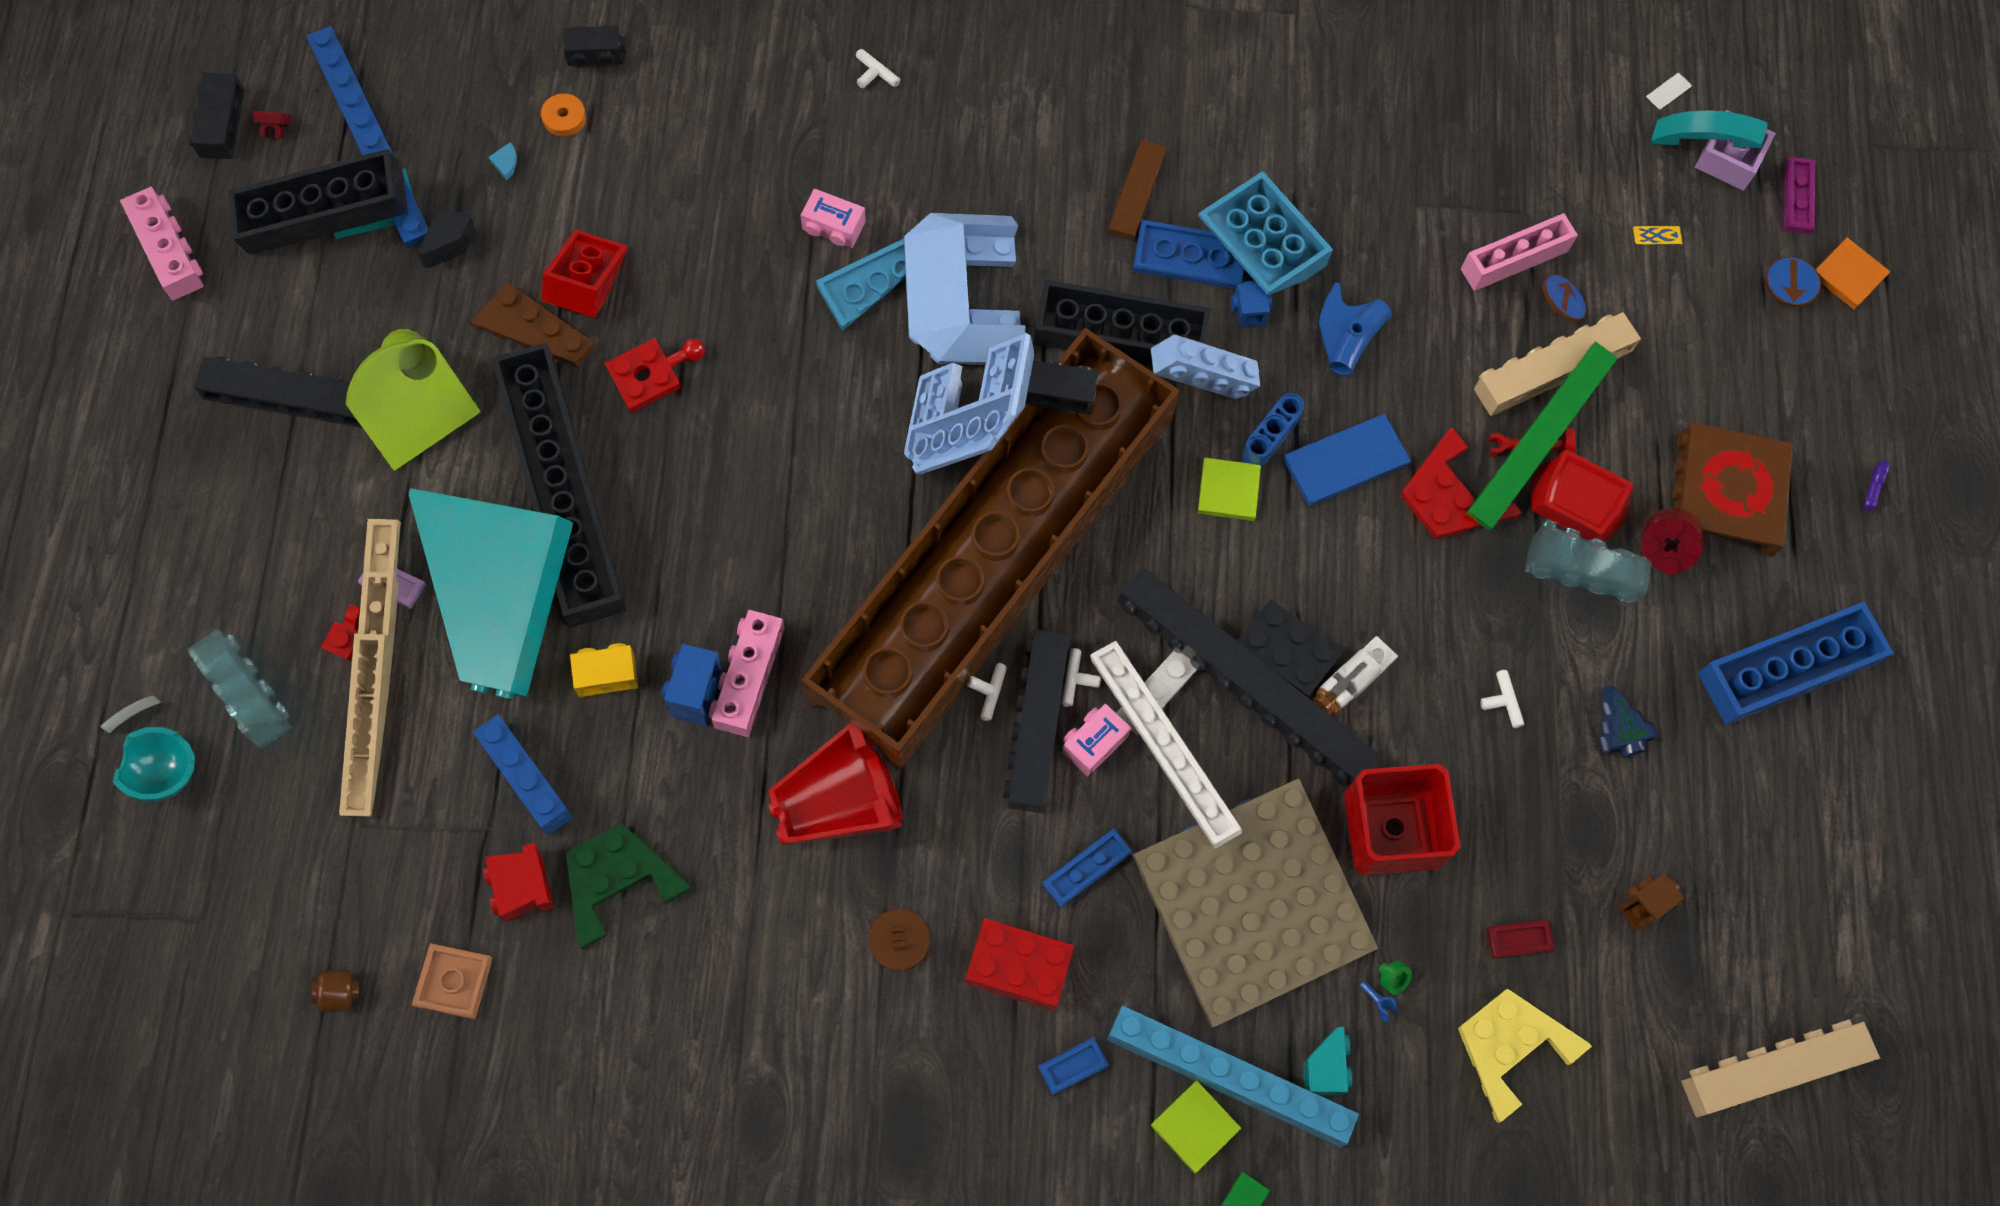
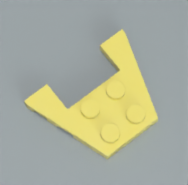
[1458,989,1592,1123]

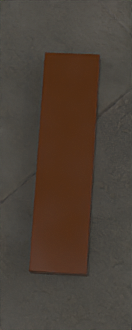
[1108,139,1167,241]

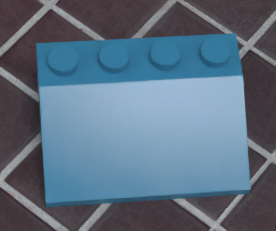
[1198,171,1333,295]

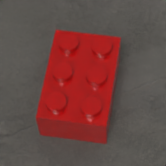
[965,918,1074,1012]

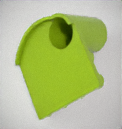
[346,329,481,471]

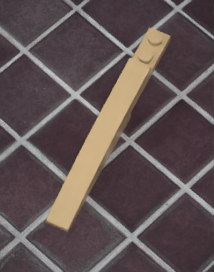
[339,519,401,817]

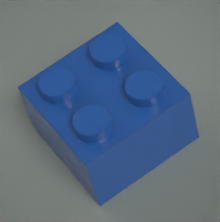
[662,644,723,726]

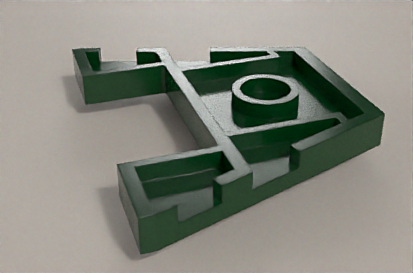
[566,823,691,950]

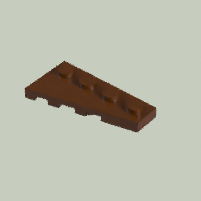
[470,282,595,368]

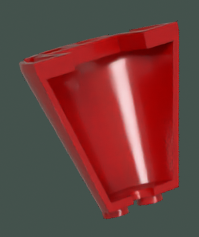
[768,723,903,846]

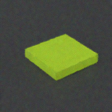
[1197,458,1261,521]
[1150,1080,1241,1174]

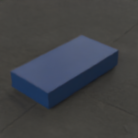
[1038,1037,1109,1096]

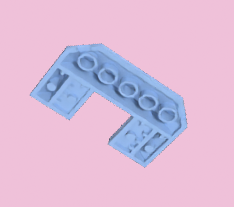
[904,213,1025,365]
[904,333,1034,475]

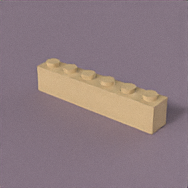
[1474,312,1641,416]
[1681,1019,1880,1118]

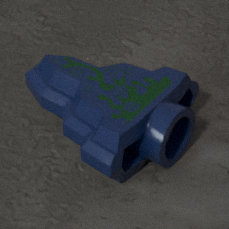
[1599,686,1659,758]

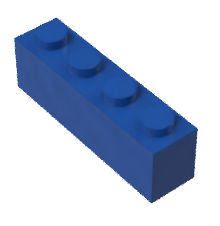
[473,714,573,836]

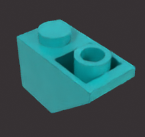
[1303,1027,1352,1095]

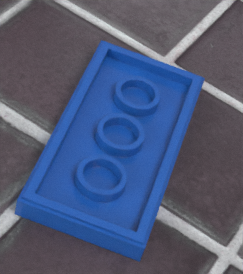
[1133,220,1245,290]
[1283,414,1411,507]

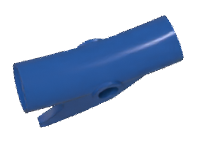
[1318,283,1392,376]

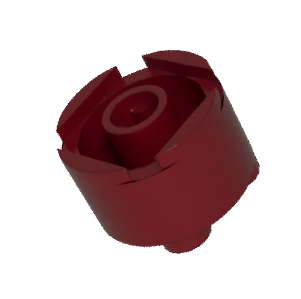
[1641,508,1703,575]

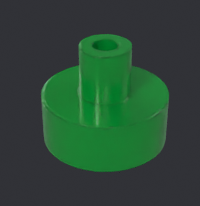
[1379,961,1412,995]

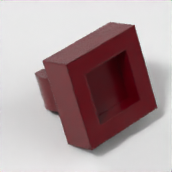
[253,111,290,138]

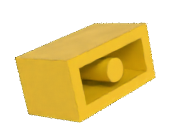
[570,643,638,697]

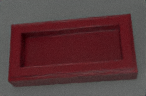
[1486,920,1555,959]

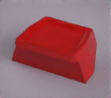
[1530,450,1633,546]

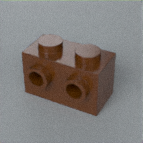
[1617,873,1685,931]

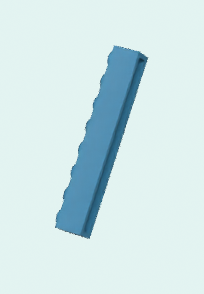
[1107,1006,1359,1147]

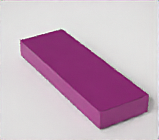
[1784,156,1815,234]

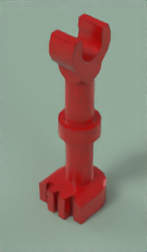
[1488,428,1576,457]

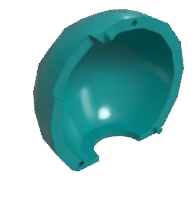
[113,727,195,803]

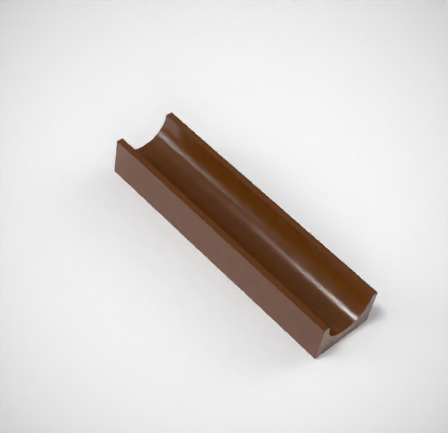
[801,328,1180,771]

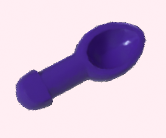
[1863,460,1889,511]

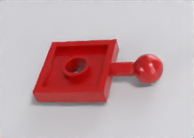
[604,338,705,413]

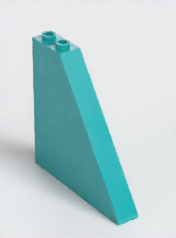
[408,488,573,699]

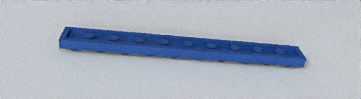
[306,26,429,248]

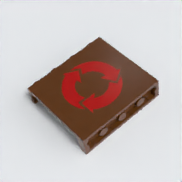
[1671,422,1793,557]

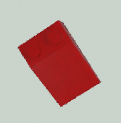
[541,229,628,318]

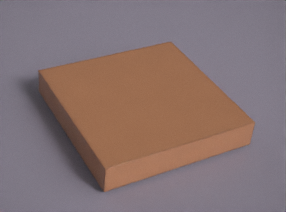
[412,943,493,1020]

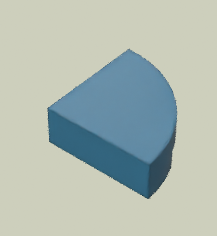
[488,142,517,180]

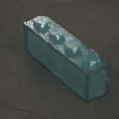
[1524,519,1652,602]
[187,629,292,749]

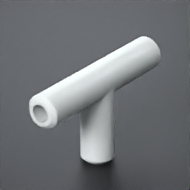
[856,49,900,88]
[1061,648,1101,707]
[966,663,1007,721]
[1480,670,1524,728]

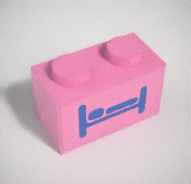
[801,189,866,248]
[1062,703,1132,777]

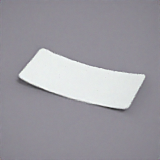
[101,696,161,733]

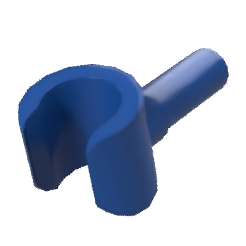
[1360,981,1398,1022]

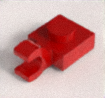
[321,604,360,662]

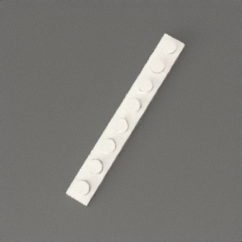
[1090,641,1242,849]

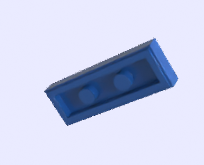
[1042,828,1133,909]

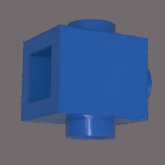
[1230,281,1272,327]

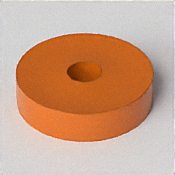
[541,94,586,137]

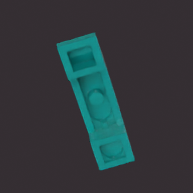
[1651,111,1768,148]

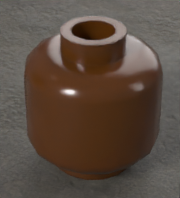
[311,970,359,1012]

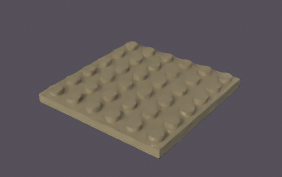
[1132,778,1378,1027]

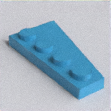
[816,239,906,331]

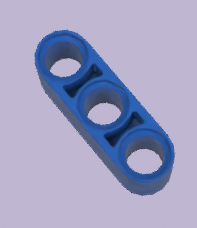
[1242,393,1304,467]

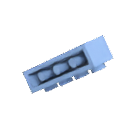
[1151,334,1260,399]

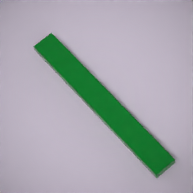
[1466,341,1618,531]

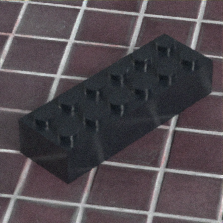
[228,149,408,255]
[1034,279,1211,365]

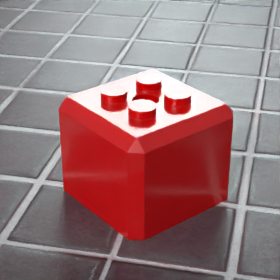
[1344,764,1460,875]

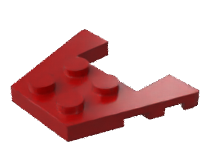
[1400,428,1522,540]

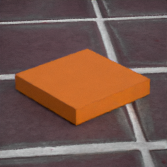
[1816,238,1890,310]

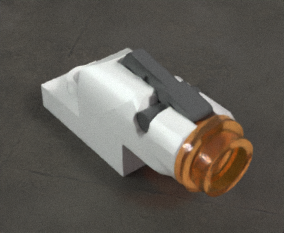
[1313,636,1398,715]

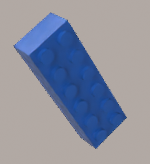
[1698,602,1894,725]

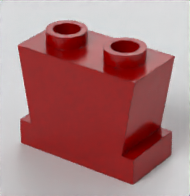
[483,843,554,922]

